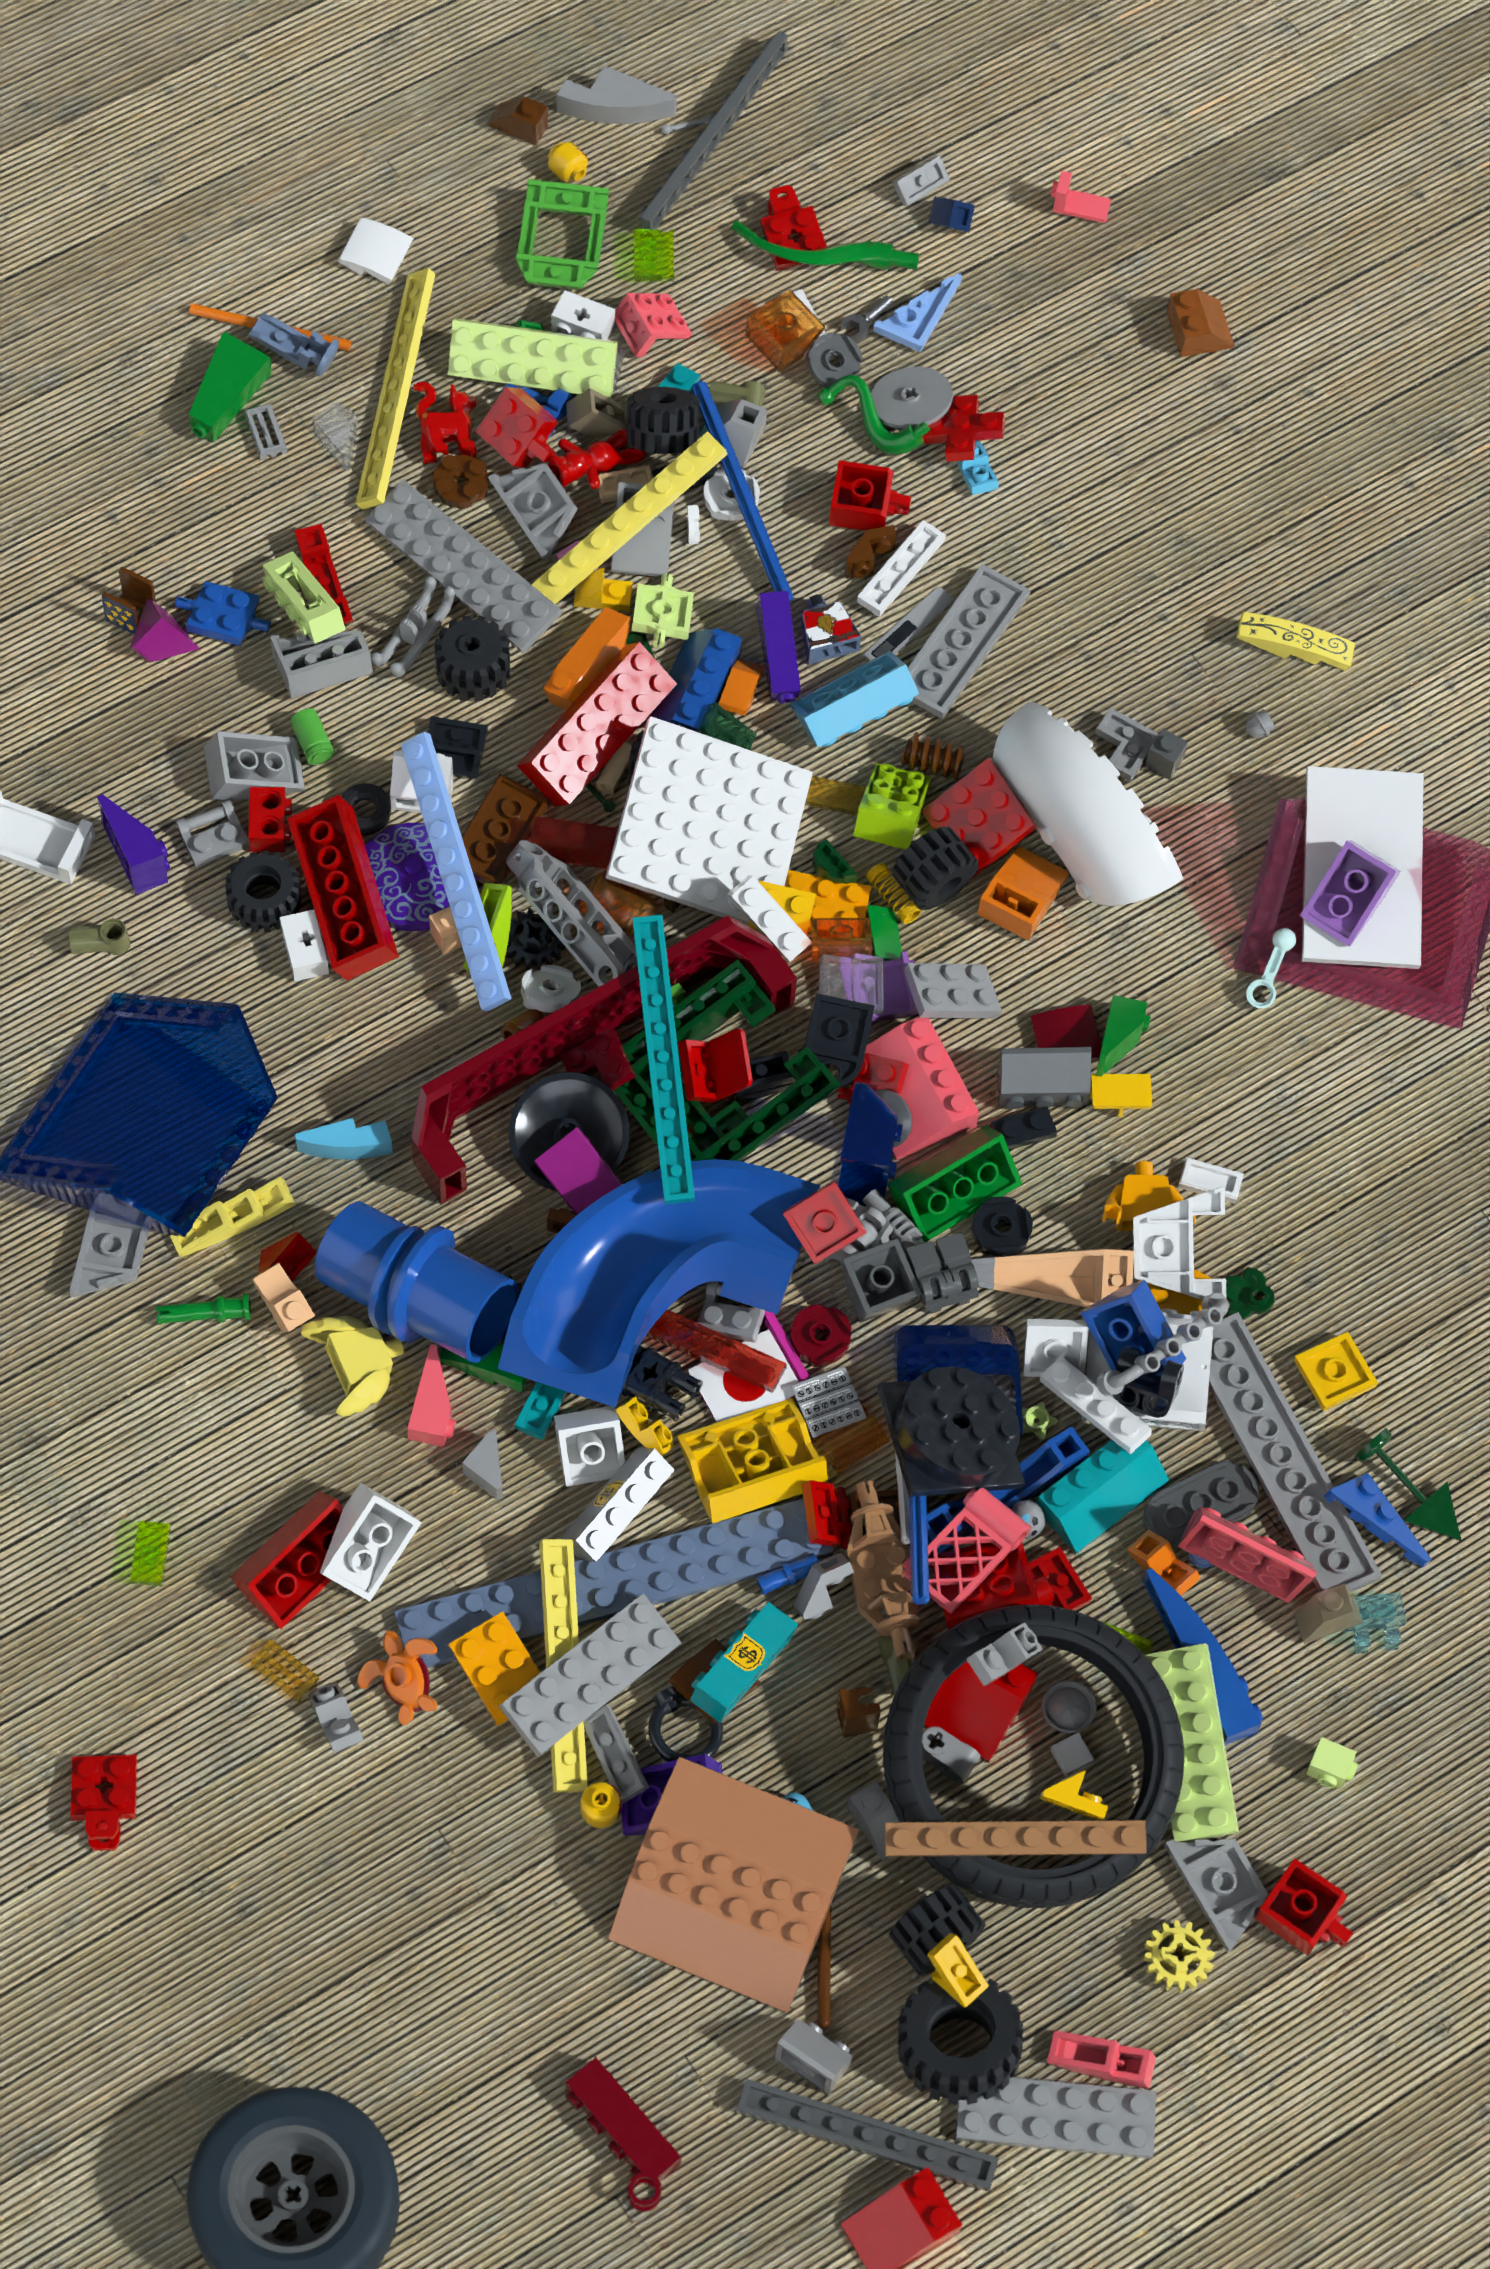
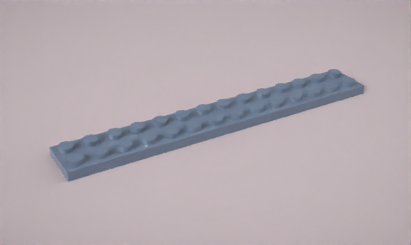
[394,1499,834,1668]

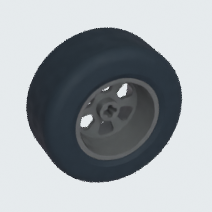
[186,2087,400,2269]

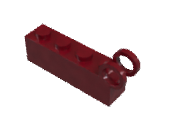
[565,2057,682,2212]

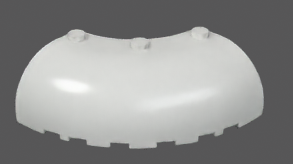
[993,701,1184,906]

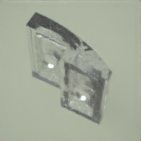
[819,953,884,1014]

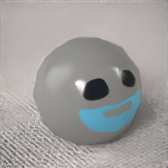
[1012,1500,1046,1539]

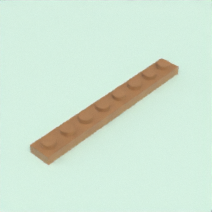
[884,1820,1147,1857]

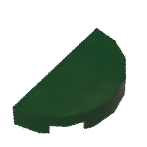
[812,839,858,884]

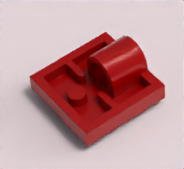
[1028,1547,1092,1611]

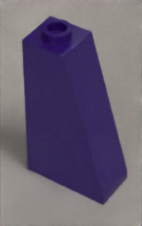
[756,591,801,703]

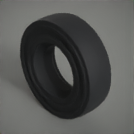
[342,783,391,835]

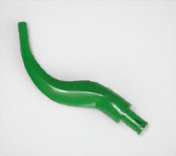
[731,221,920,271]

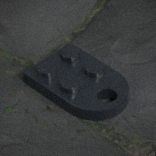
[804,993,875,1088]

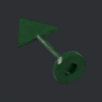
[1354,1428,1461,1541]

